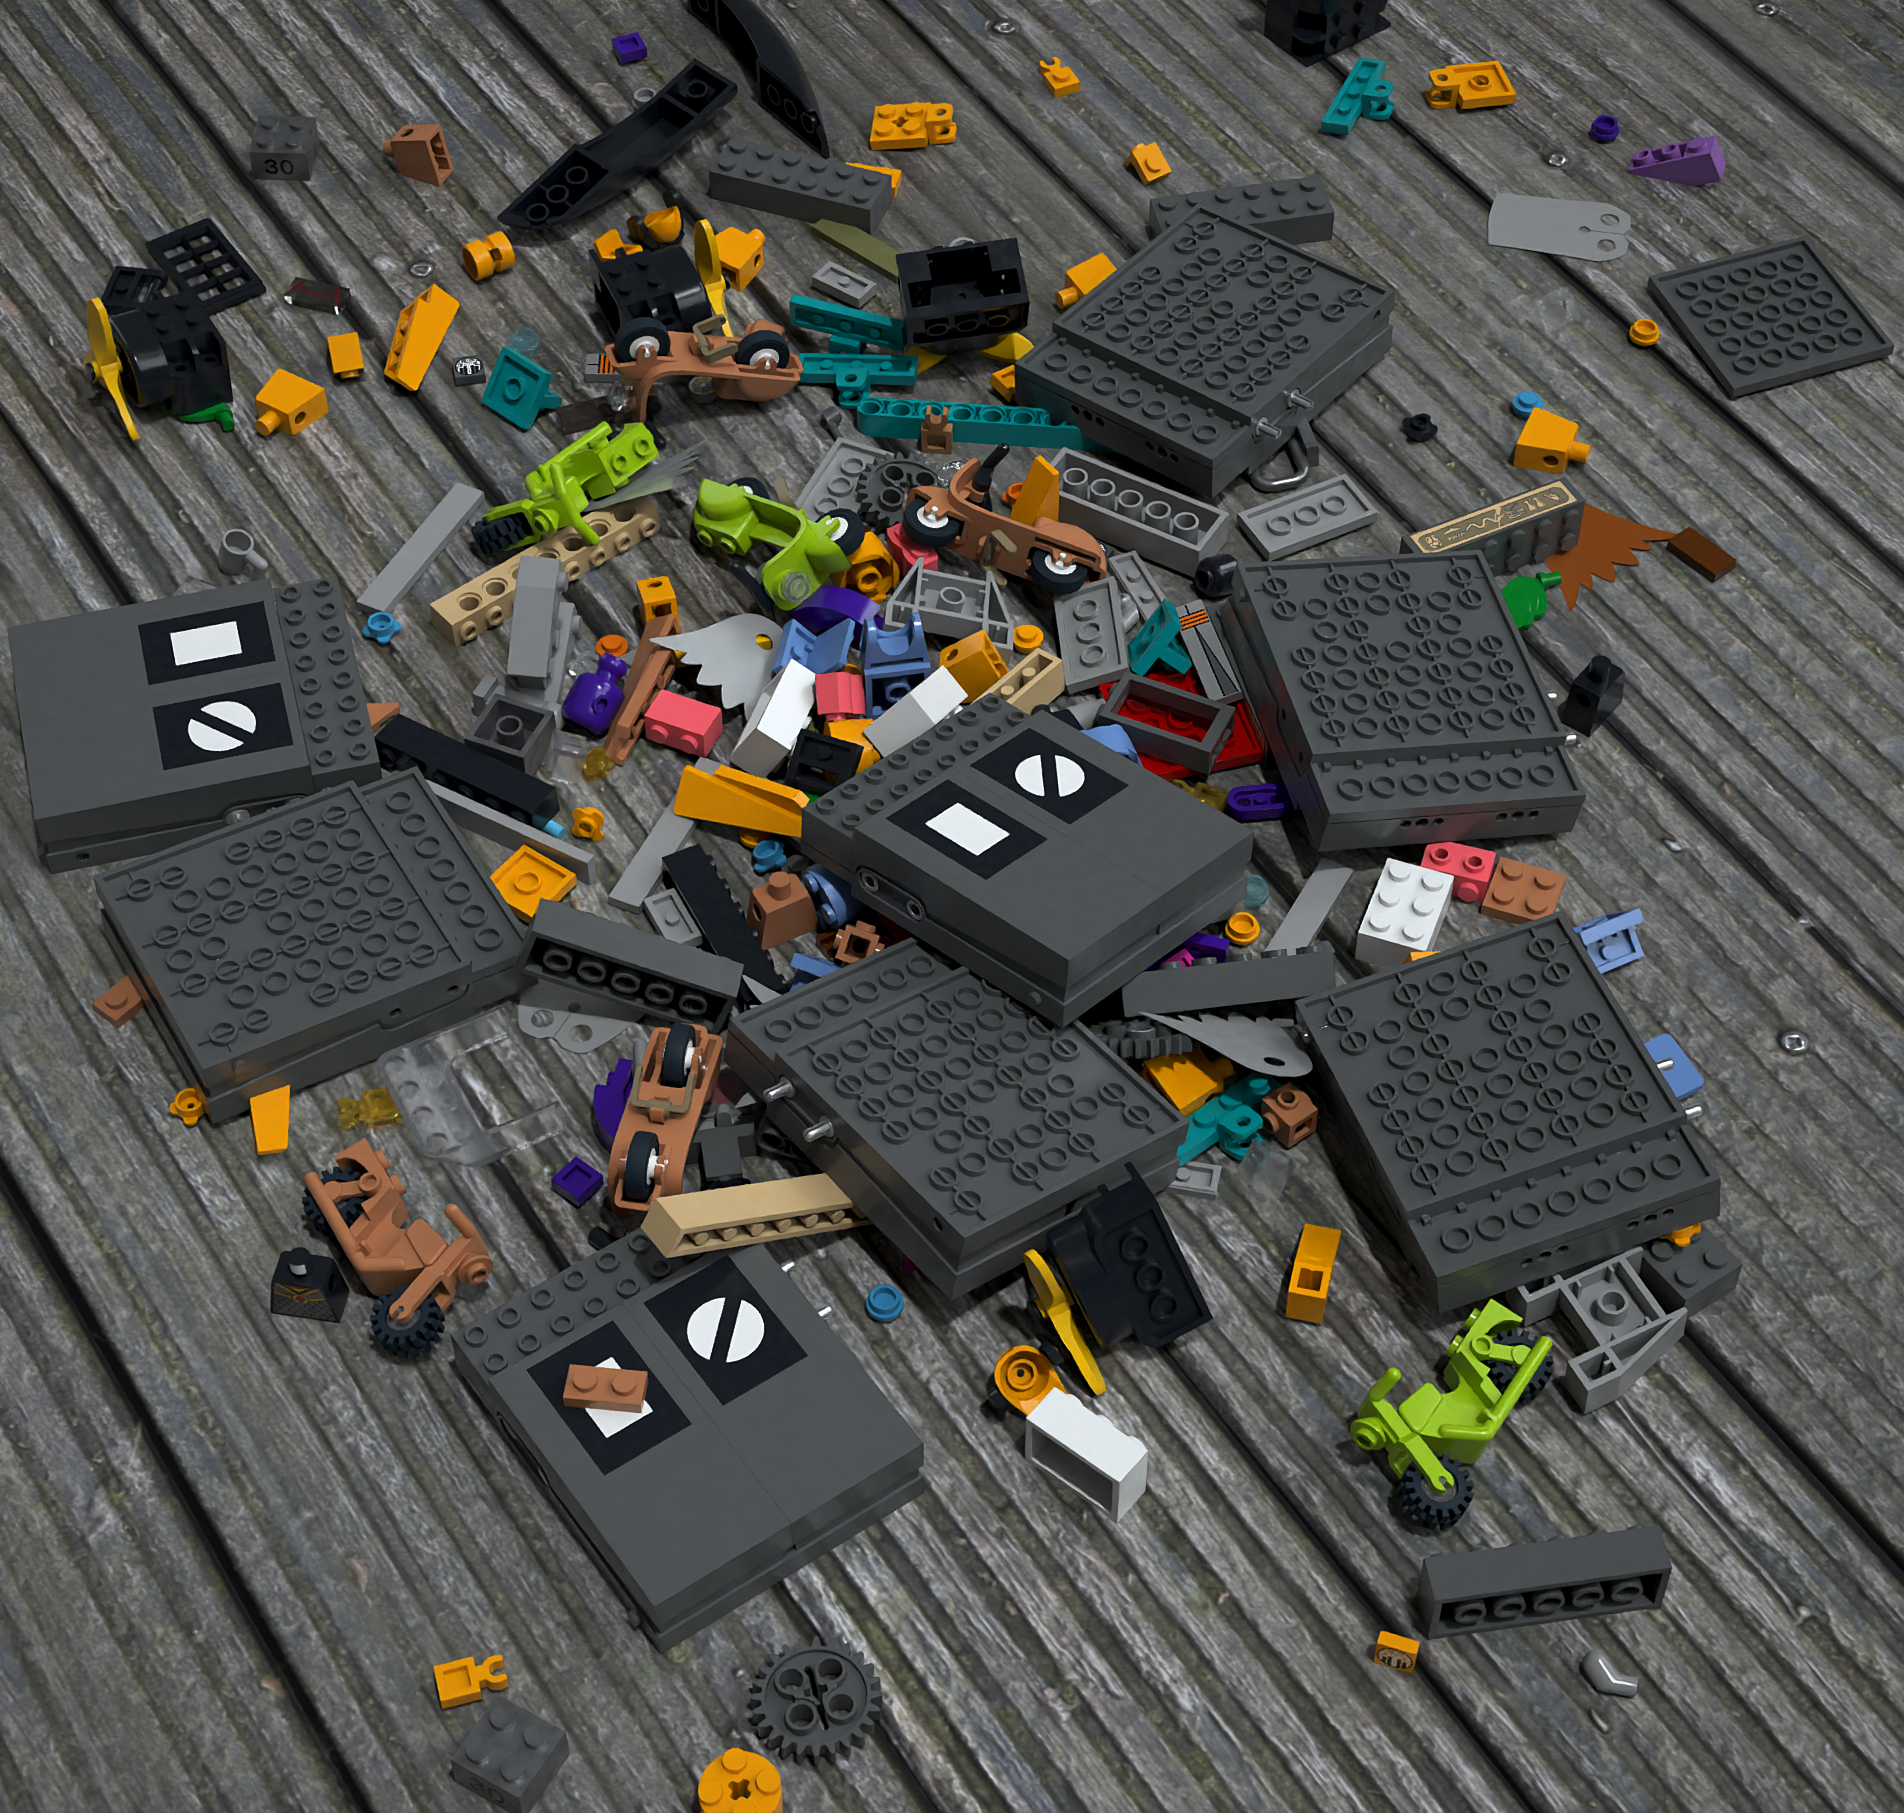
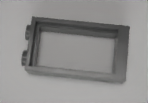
[1095,671,1236,775]

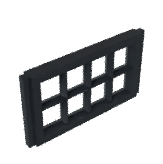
[145,218,267,316]

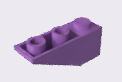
[1628,136,1726,186]

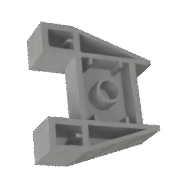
[506,556,582,703]
[880,557,1014,668]
[1505,1246,1688,1414]

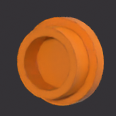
[596,635,629,658]

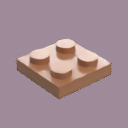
[1480,857,1567,925]

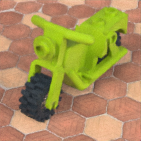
[471,421,659,554]
[1350,1298,1553,1530]

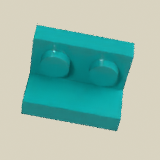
[481,346,563,430]
[1127,599,1192,677]

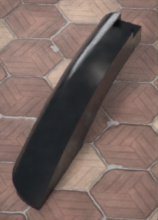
[687,0,830,159]
[497,58,738,230]

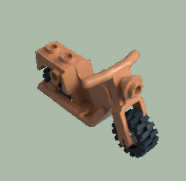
[302,1138,493,1359]

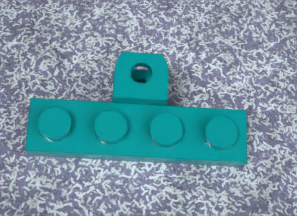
[1321,57,1395,135]
[789,294,907,354]
[798,353,919,409]
[1176,1071,1283,1168]

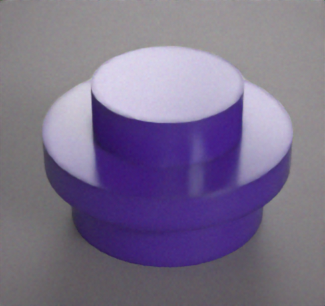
[1590,115,1619,141]

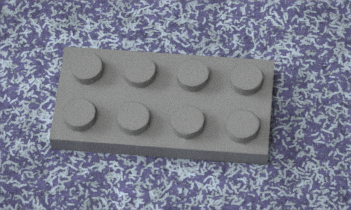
[795,437,895,522]
[1237,473,1378,561]
[1053,576,1131,694]

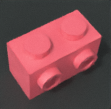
[644,689,723,758]
[1420,841,1496,904]

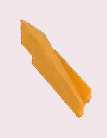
[384,284,460,391]
[673,765,810,838]
[249,1085,290,1155]

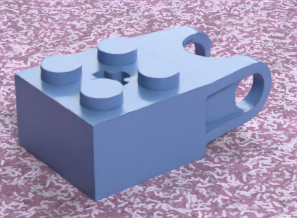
[859,612,931,720]

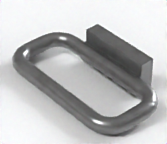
[1248,417,1319,492]

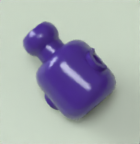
[561,653,628,736]

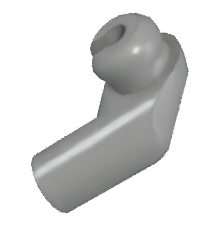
[1119,593,1140,634]
[1583,1649,1638,1697]

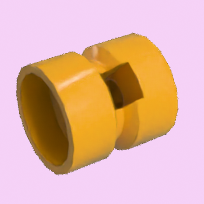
[461,231,515,281]

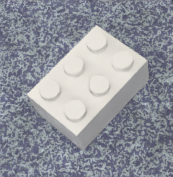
[728,659,817,778]
[863,665,968,758]
[1355,858,1454,969]
[1025,1387,1148,1522]

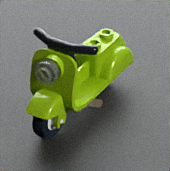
[693,477,865,623]

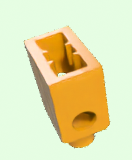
[715,227,766,292]
[1055,253,1117,309]
[255,368,329,436]
[1513,407,1592,474]
[636,576,680,629]
[931,629,1009,703]
[1143,1048,1234,1118]

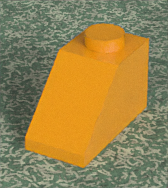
[327,332,364,379]

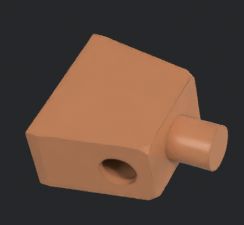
[383,124,454,186]
[746,871,820,950]

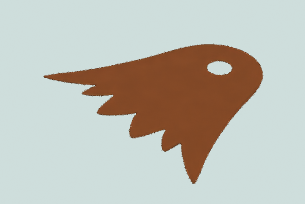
[1544,503,1677,611]

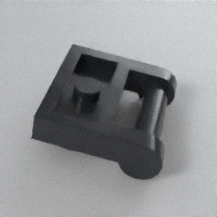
[100,266,168,315]
[784,728,864,795]

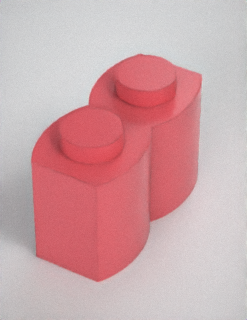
[887,523,938,579]
[815,672,866,721]

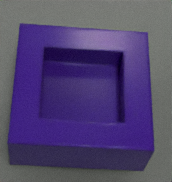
[612,32,648,64]
[551,1157,604,1207]

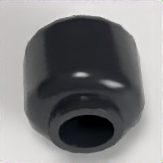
[1194,554,1238,598]

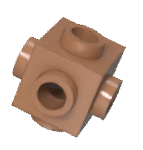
[833,920,886,967]
[1260,1082,1318,1148]

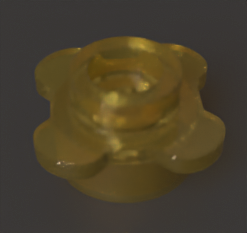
[576,746,615,780]

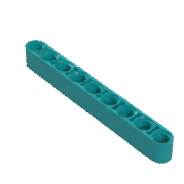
[857,397,1116,453]

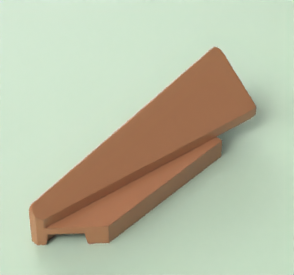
[600,614,681,767]

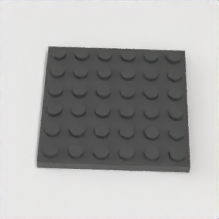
[1647,235,1895,398]

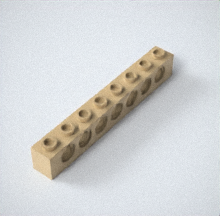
[429,496,660,648]

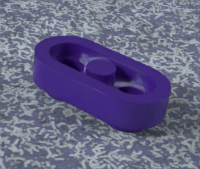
[1226,783,1293,820]

